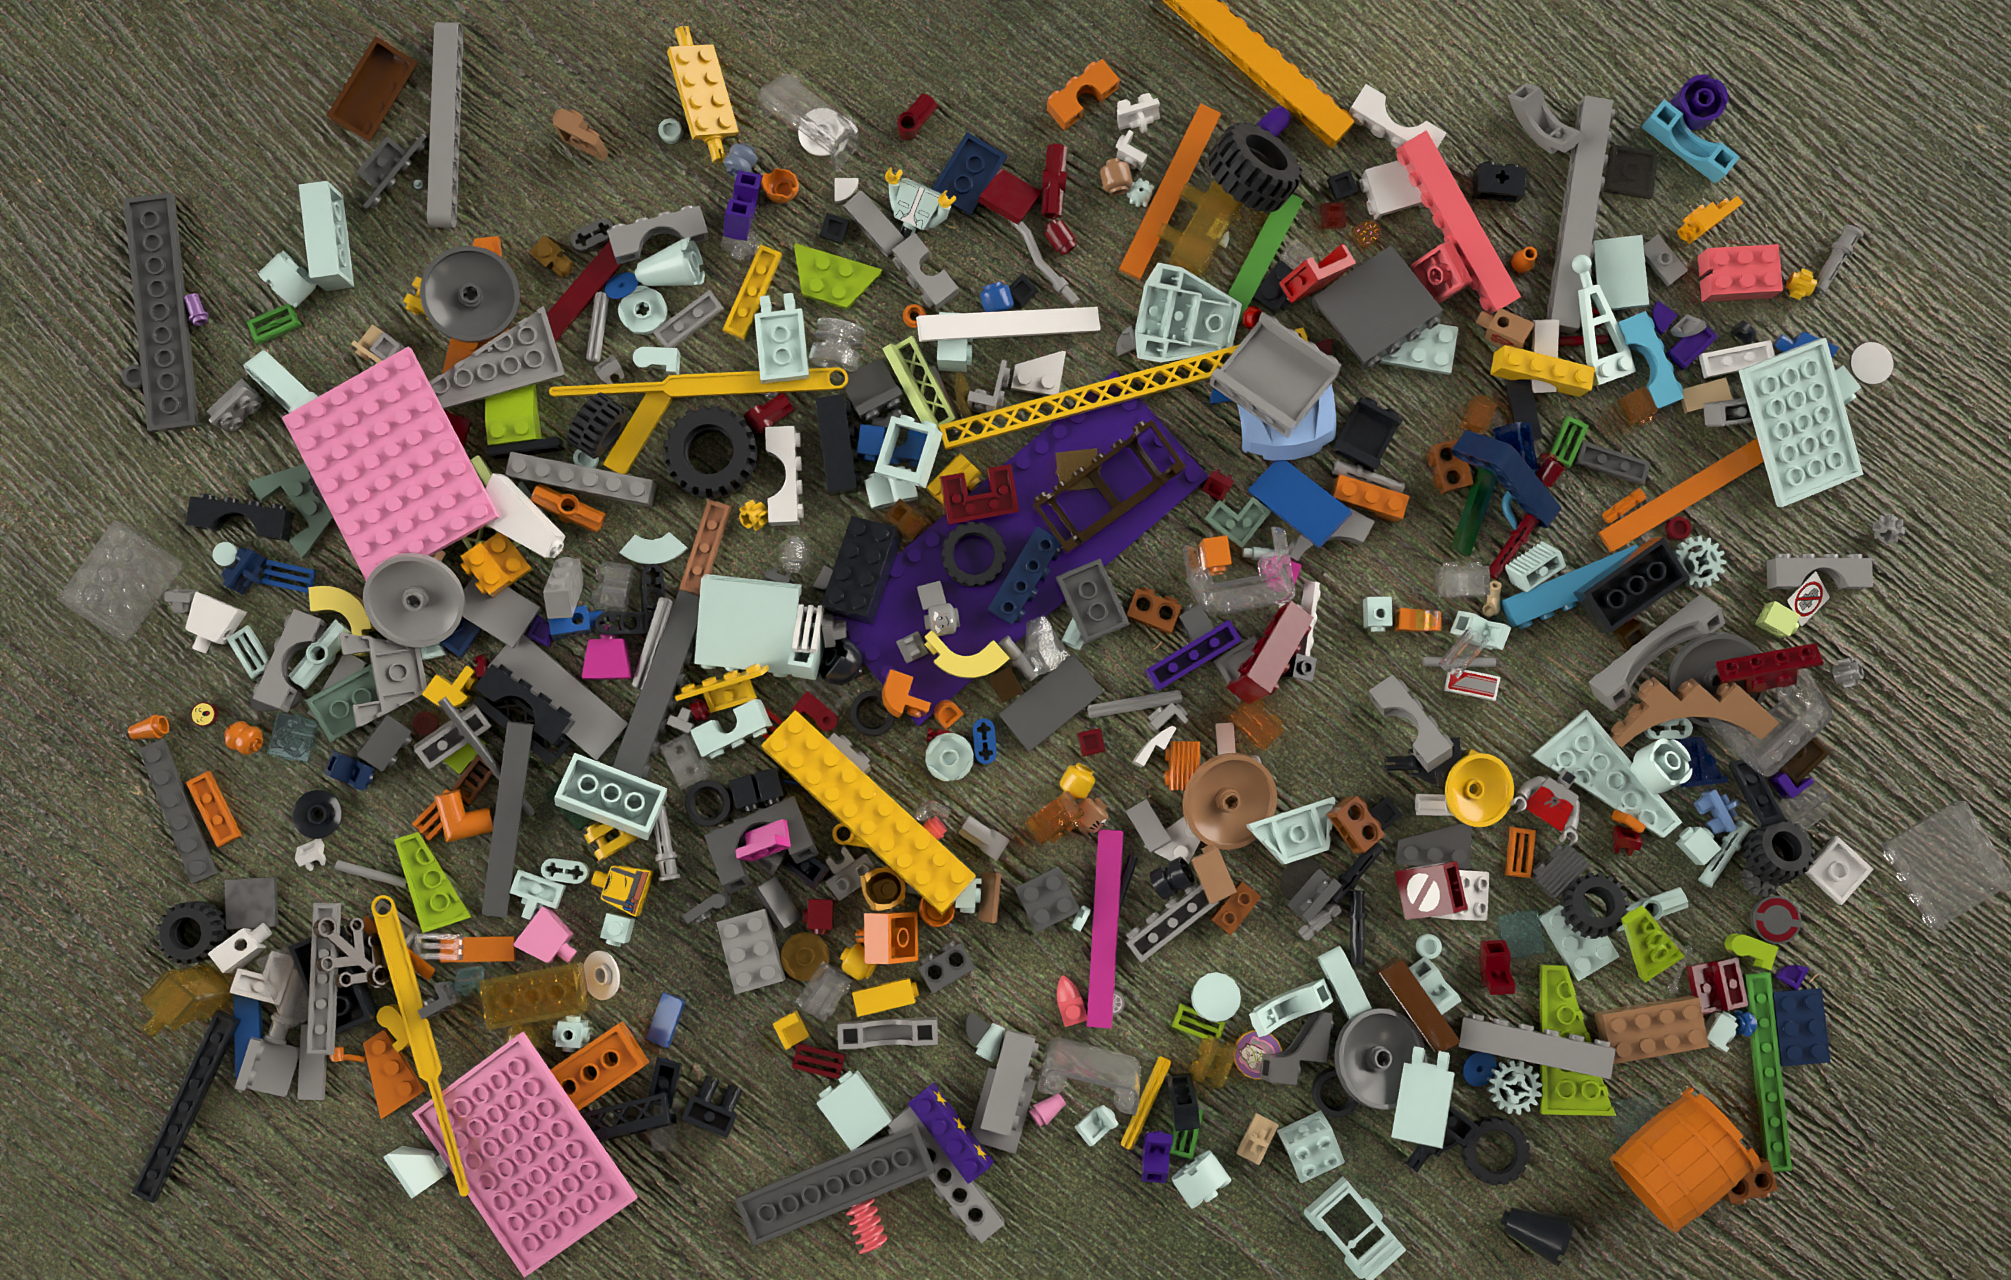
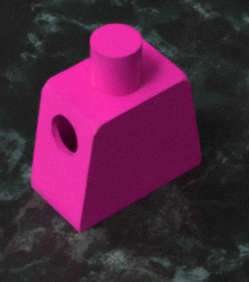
[582,625,633,680]

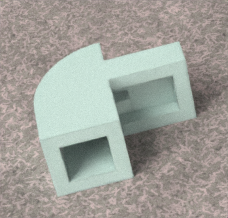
[1450,611,1511,650]
[1409,956,1461,1015]

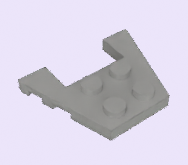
[339,632,427,728]

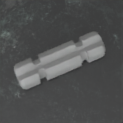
[1298,902,1341,940]

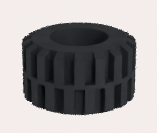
[567,392,627,459]
[1742,819,1815,885]
[1560,873,1630,939]
[155,901,229,965]

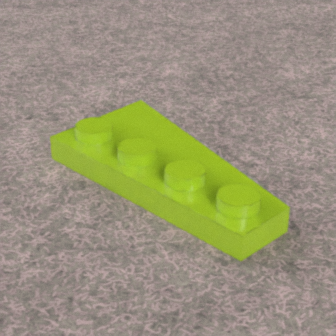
[394,832,472,933]
[1621,905,1685,983]

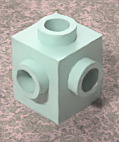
[553,1015,590,1052]

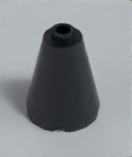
[1500,1207,1574,1266]

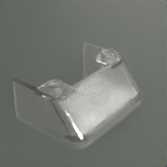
[757,73,861,172]
[1182,527,1295,617]
[1709,668,1832,777]

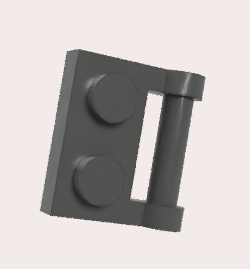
[682,892,731,925]

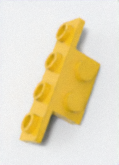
[675,663,769,713]

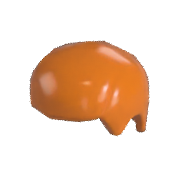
[761,168,799,204]
[919,897,956,927]

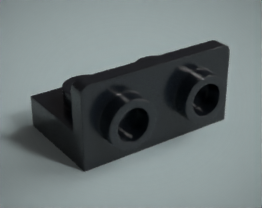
[1252,259,1294,315]

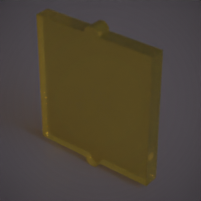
[1055,448,1102,492]

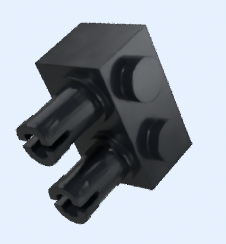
[681,1075,743,1140]

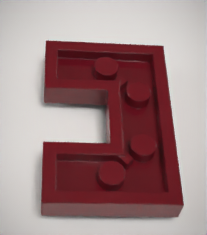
[939,464,1019,525]

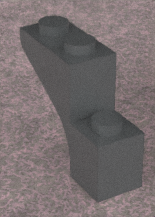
[1260,1010,1334,1085]

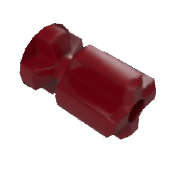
[927,728,951,742]

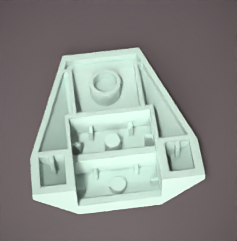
[1135,263,1242,362]

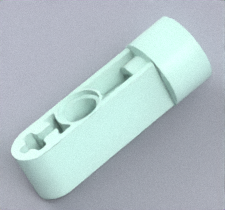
[243,350,318,413]

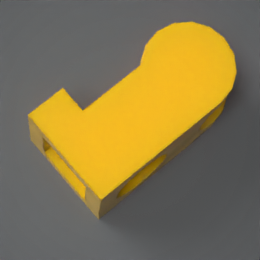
[377,1004,410,1052]

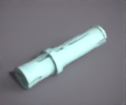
[1698,819,1752,888]

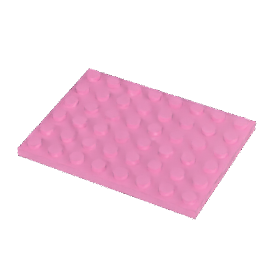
[282,347,500,581]
[412,1032,638,1278]

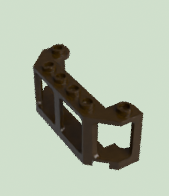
[1032,419,1186,555]

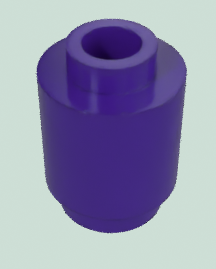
[1256,105,1291,137]

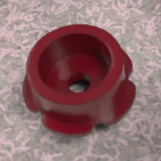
[690,699,711,722]

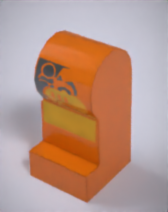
[1395,608,1442,632]

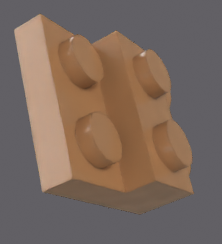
[552,108,609,161]

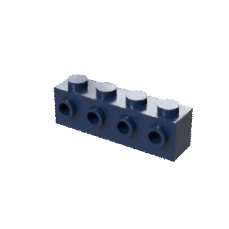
[987,526,1062,626]

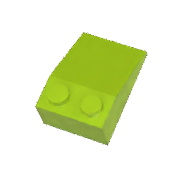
[485,385,542,446]

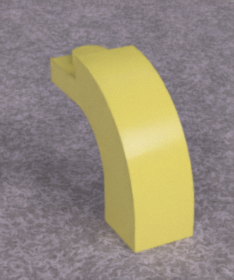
[308,586,377,657]
[924,630,1010,679]

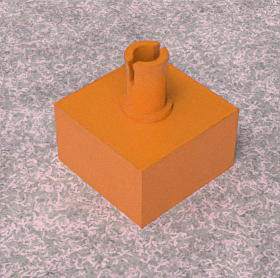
[855,911,918,964]

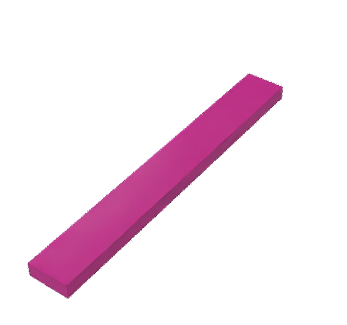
[1087,830,1124,1029]

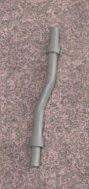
[1002,216,1080,306]

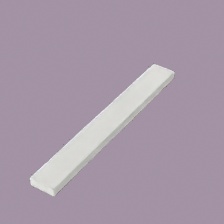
[916,307,1100,342]

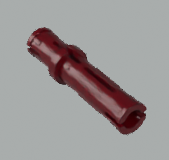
[1485,514,1539,581]

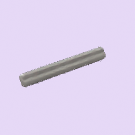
[632,597,673,689]
[1087,690,1182,718]

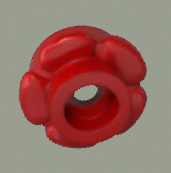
[1242,306,1263,329]

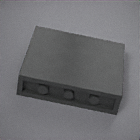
[1312,245,1443,371]

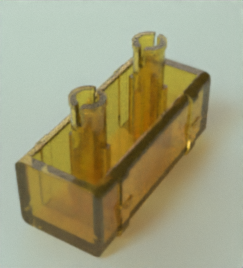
[1156,179,1243,279]
[141,964,233,1037]

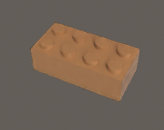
[1594,995,1709,1064]

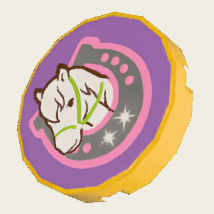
[1233,1030,1282,1079]

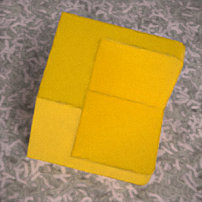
[773,1010,809,1050]

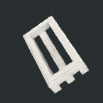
[792,604,824,653]

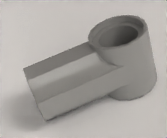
[959,816,1010,860]

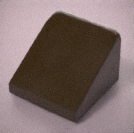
[1613,618,1647,651]

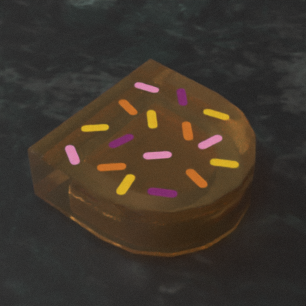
[1351,220,1380,250]

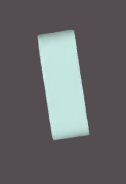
[1317,946,1372,1020]

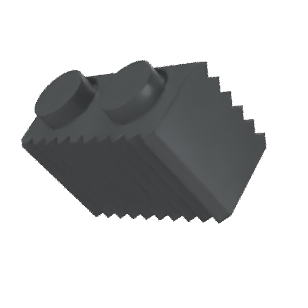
[1531,844,1590,899]

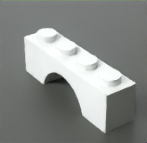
[1349,84,1446,149]
[765,426,804,526]

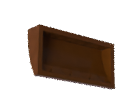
[326,36,418,143]

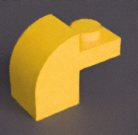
[422,666,479,708]

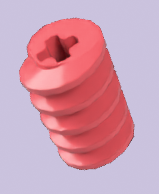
[846,1197,887,1254]

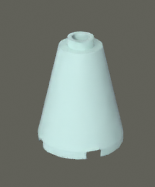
[635,237,705,286]

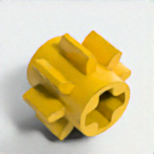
[1785,268,1817,300]
[739,499,768,531]

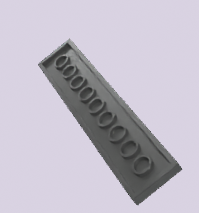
[123,193,199,433]

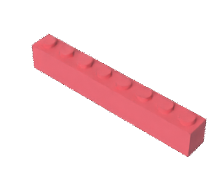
[1396,130,1521,314]

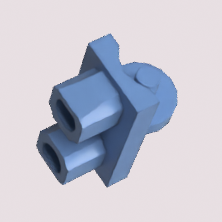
[1694,789,1740,834]

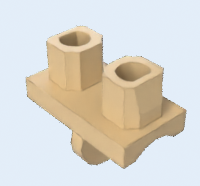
[1236,1113,1279,1165]

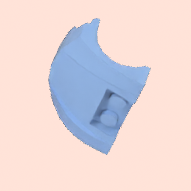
[1237,384,1336,461]

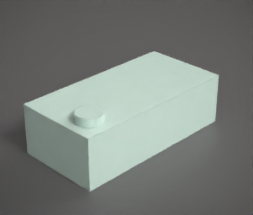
[299,181,354,291]
[554,753,667,840]

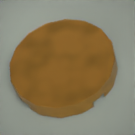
[781,932,830,981]

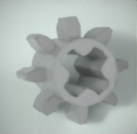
[1872,514,1905,544]
[1832,657,1864,688]

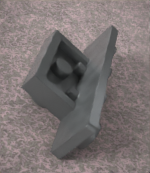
[356,133,427,210]

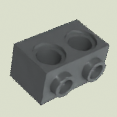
[918,940,975,993]

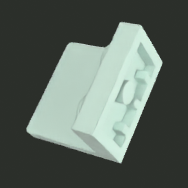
[1277,1110,1345,1183]

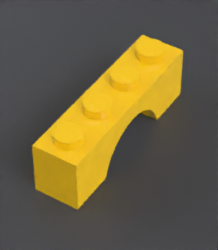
[1490,345,1595,397]

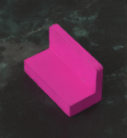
[735,819,791,862]

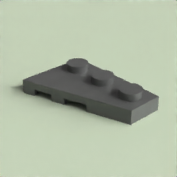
[1395,823,1472,869]

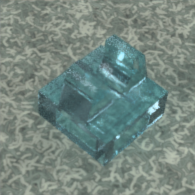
[454,965,485,996]

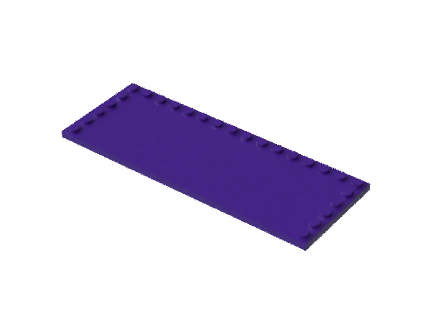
[833,370,1208,727]

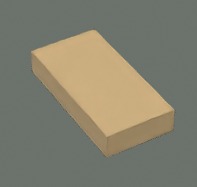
[1681,377,1733,414]

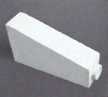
[485,473,566,558]

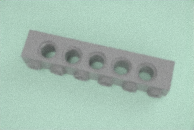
[888,1105,1004,1243]

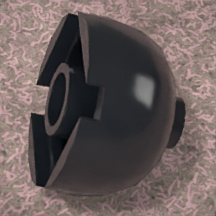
[817,637,863,685]

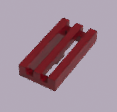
[792,1043,846,1079]

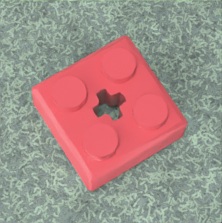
[1410,241,1472,304]

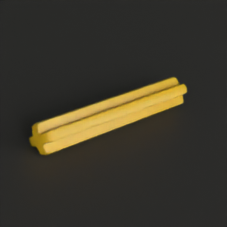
[1121,1056,1171,1150]

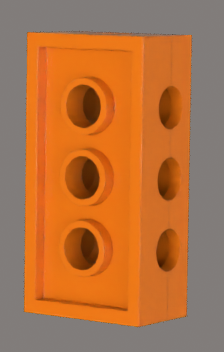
[550,1021,650,1111]

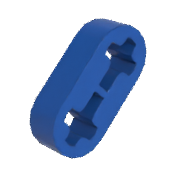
[973,718,997,764]

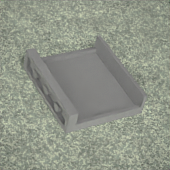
[1210,312,1341,438]

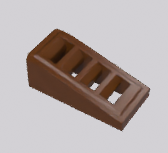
[451,754,502,805]

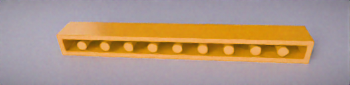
[1162,0,1354,149]

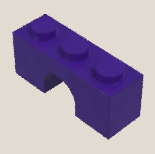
[723,170,762,241]

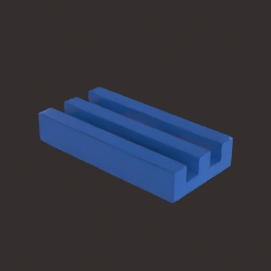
[262,560,317,594]

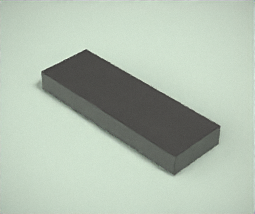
[1574,441,1651,486]

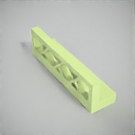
[882,336,957,430]

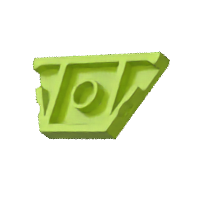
[794,243,882,310]

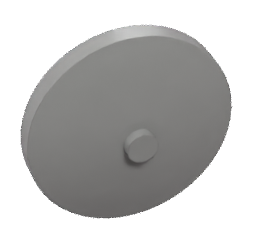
[363,553,465,647]

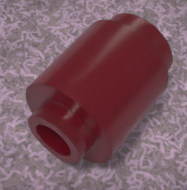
[1044,219,1078,256]

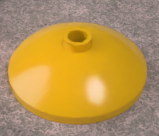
[1445,753,1514,827]

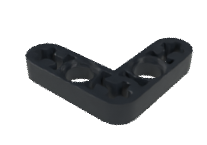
[594,564,665,635]

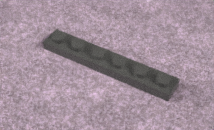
[139,739,218,884]

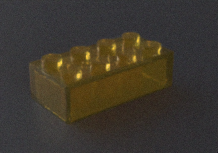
[479,961,591,1030]

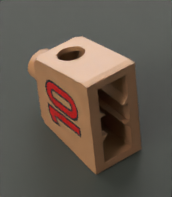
[1476,308,1535,349]

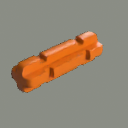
[1602,488,1646,524]

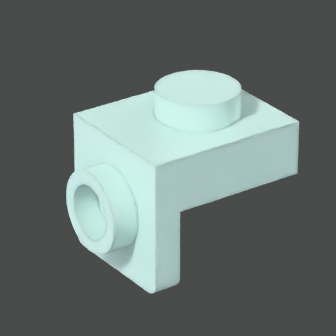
[1075,1105,1119,1147]

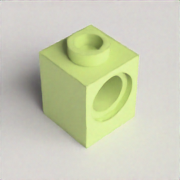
[1755,601,1801,638]

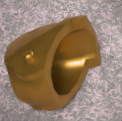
[860,865,907,911]

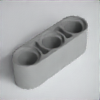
[843,190,905,257]

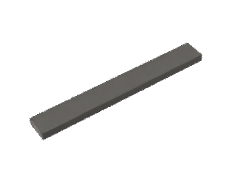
[482,721,534,918]

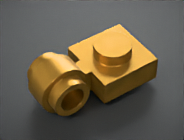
[529,235,575,278]

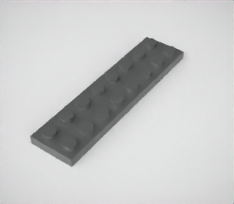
[735,1124,935,1246]

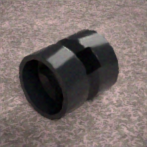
[1150,856,1195,900]

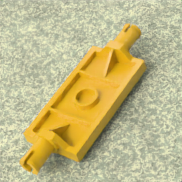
[667,26,739,164]

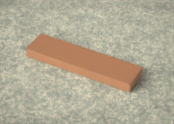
[679,499,732,597]

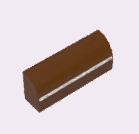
[1375,957,1460,1053]

